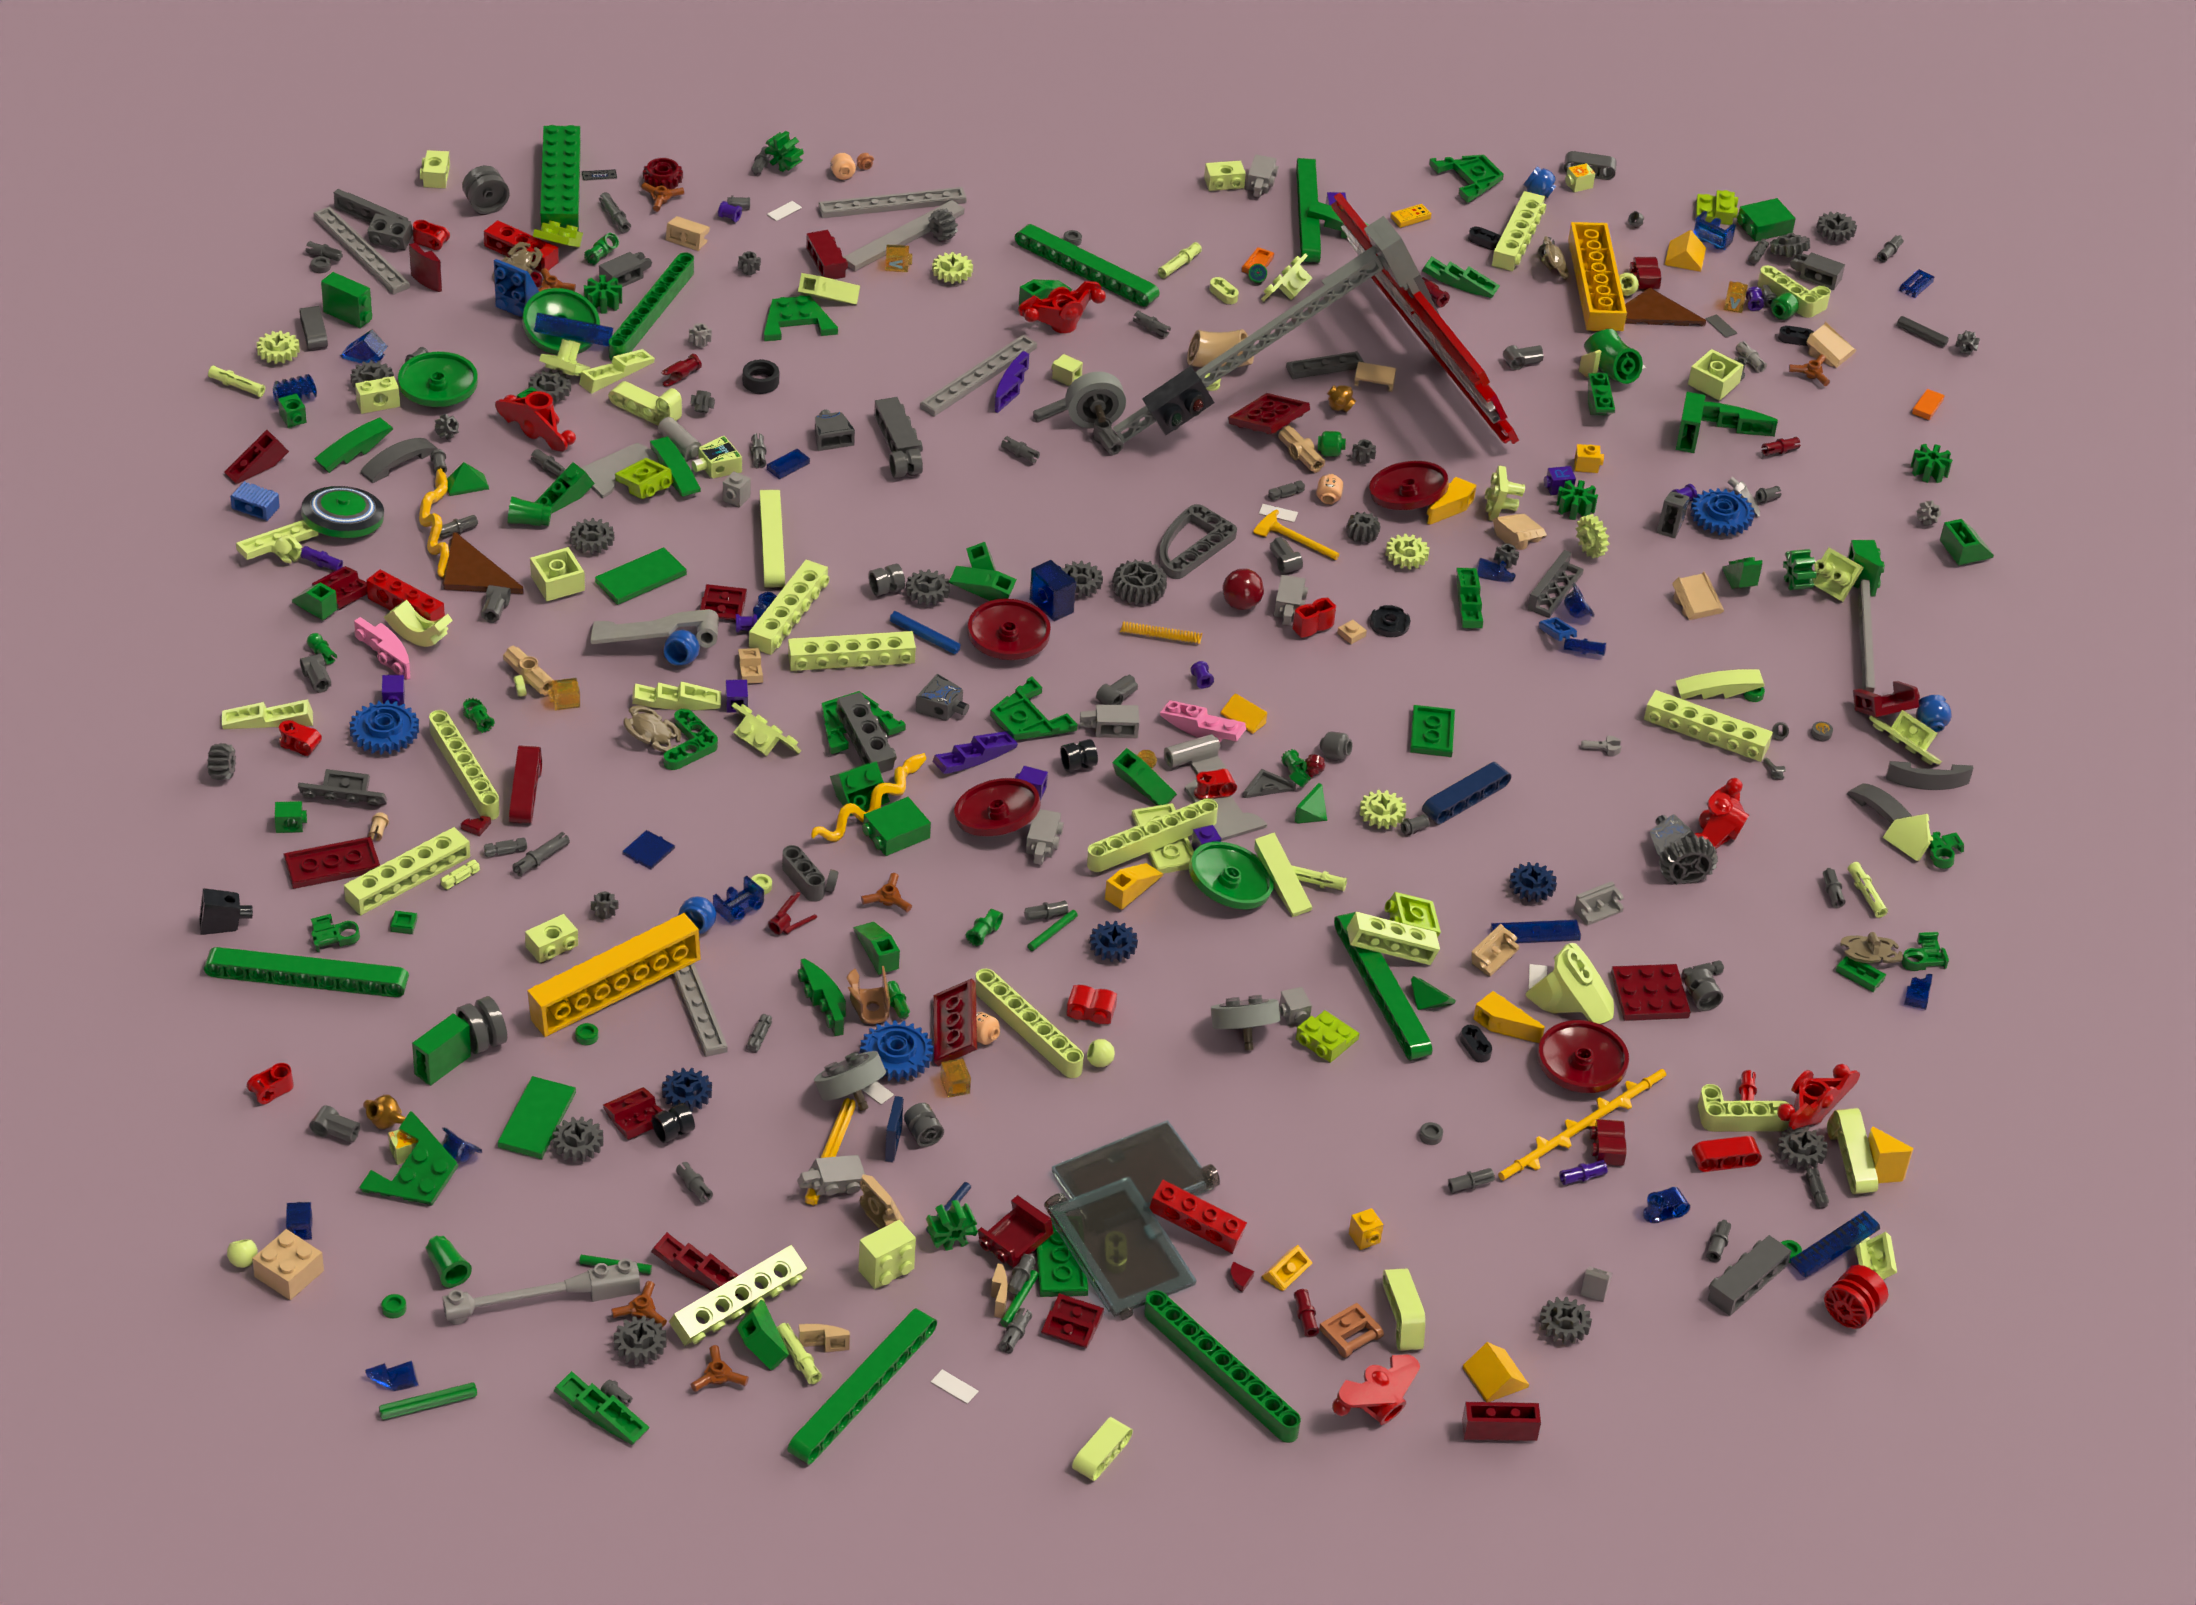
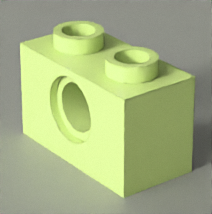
[420,150,450,188]
[1204,161,1246,191]
[355,376,400,414]
[525,914,578,963]

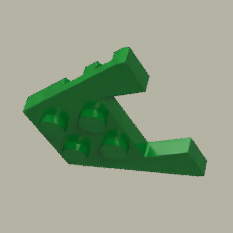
[1429,155,1504,203]
[764,295,838,342]
[990,676,1078,740]
[821,691,906,754]
[359,1111,459,1205]

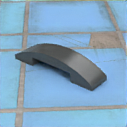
[361,438,438,483]
[1886,761,1973,790]
[1847,783,1912,823]

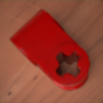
[413,220,450,250]
[279,720,322,756]
[1194,769,1237,800]
[246,1063,294,1104]

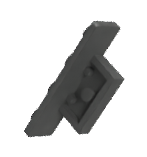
[298,769,387,806]

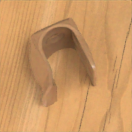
[847,966,890,1024]

